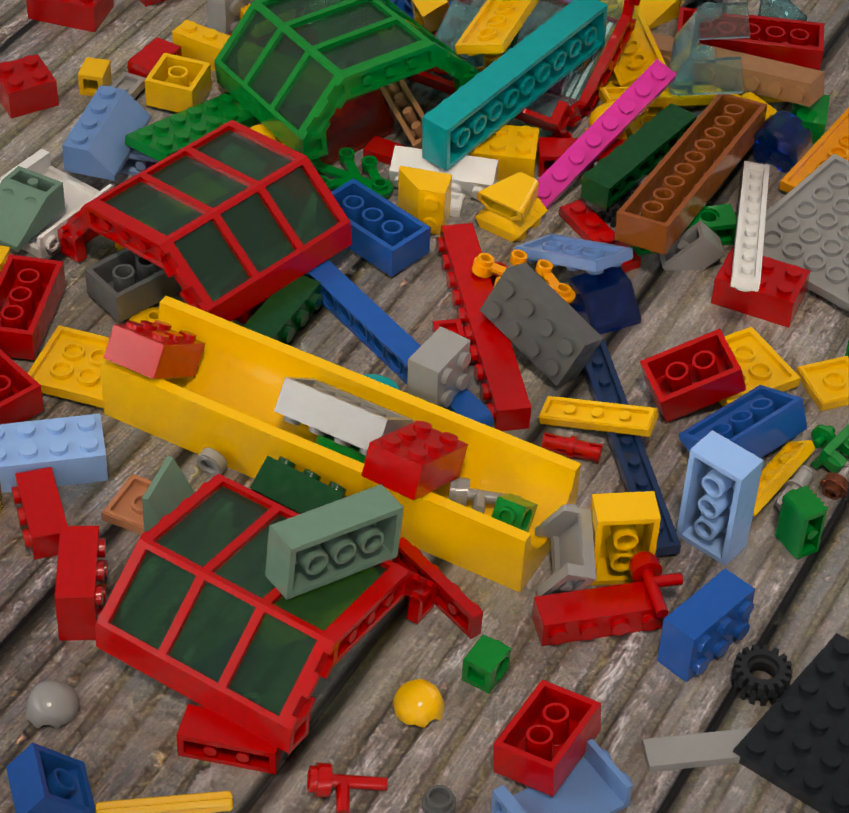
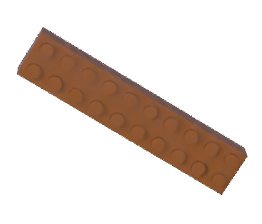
[615,92,767,255]

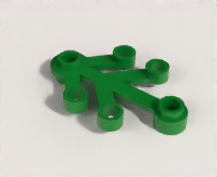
[311,148,393,199]

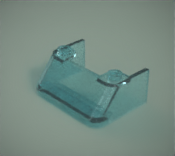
[668,2,750,96]

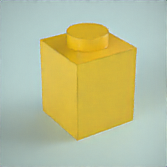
[78,57,112,97]

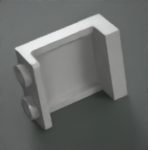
[535,504,596,596]

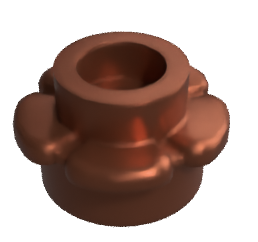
[820,473,849,500]

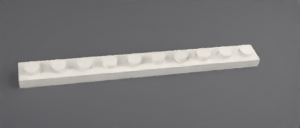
[730,161,770,292]

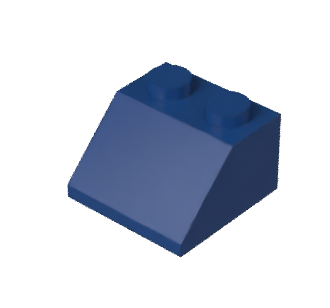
[6,742,96,813]

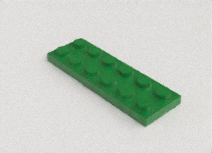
[125,94,260,161]

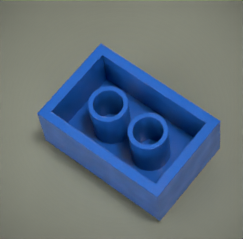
[657,568,755,682]

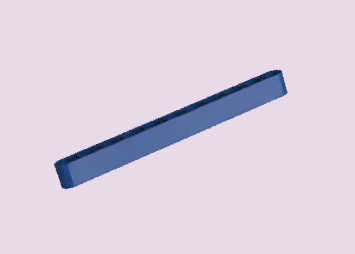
[303,260,494,427]

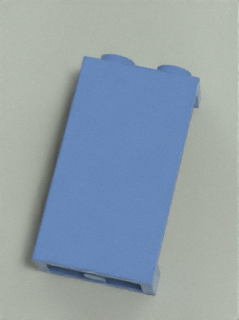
[490,739,633,813]

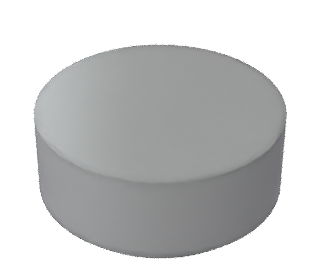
[196,448,227,477]

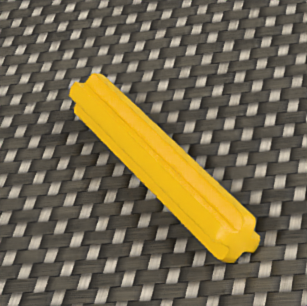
[96,790,233,813]

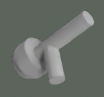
[448,477,520,514]

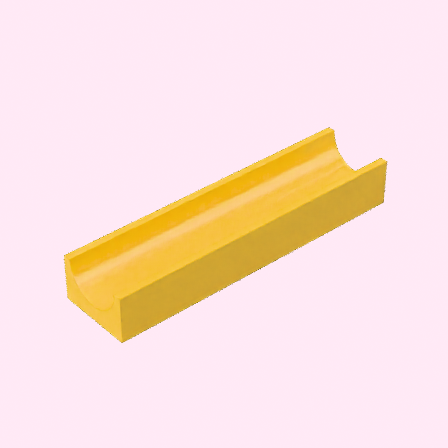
[100,296,581,592]

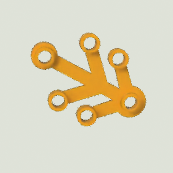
[472,249,576,305]

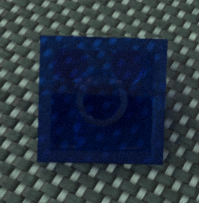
[569,267,642,335]

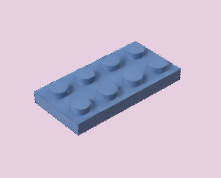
[515,233,633,275]

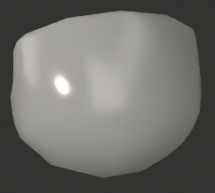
[25,680,79,729]

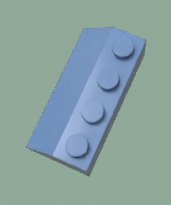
[62,85,151,181]

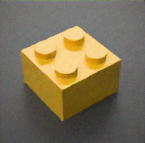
[145,53,212,113]

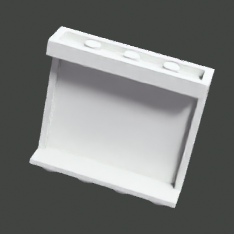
[0,149,113,259]

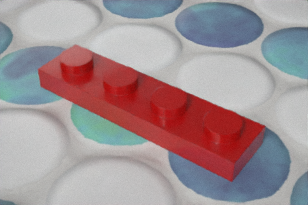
[559,199,641,275]
[392,537,483,639]

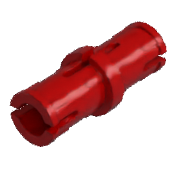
[541,432,603,463]

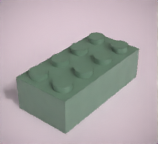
[265,484,404,600]

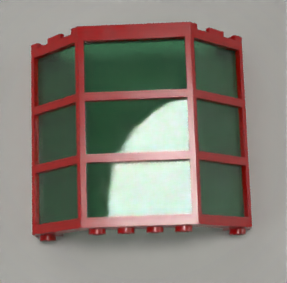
[57,120,352,322]
[95,473,437,754]

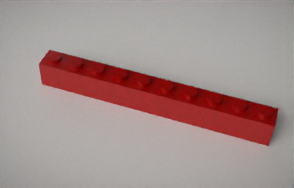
[436,223,532,431]

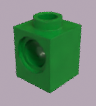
[491,493,538,532]
[461,634,511,694]

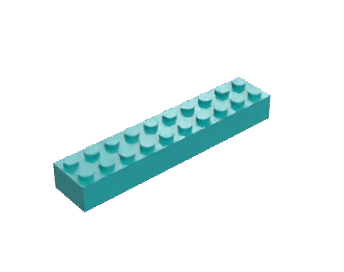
[422,0,608,171]

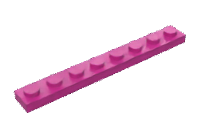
[537,59,677,210]

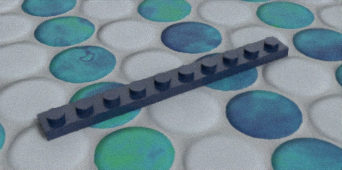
[583,340,681,556]

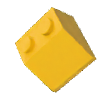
[397,166,452,235]

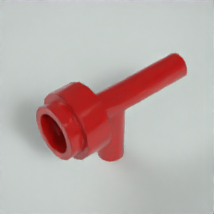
[629,551,683,618]
[307,762,388,813]

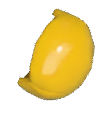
[392,679,445,728]

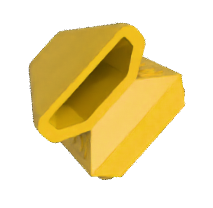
[475,172,548,242]

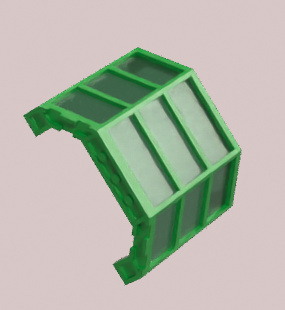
[214,0,481,161]

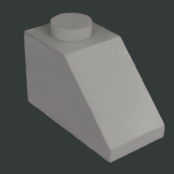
[659,221,725,271]

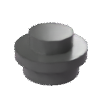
[422,785,456,813]

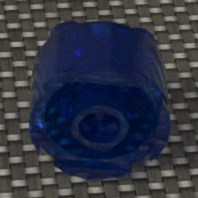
[752,111,812,173]

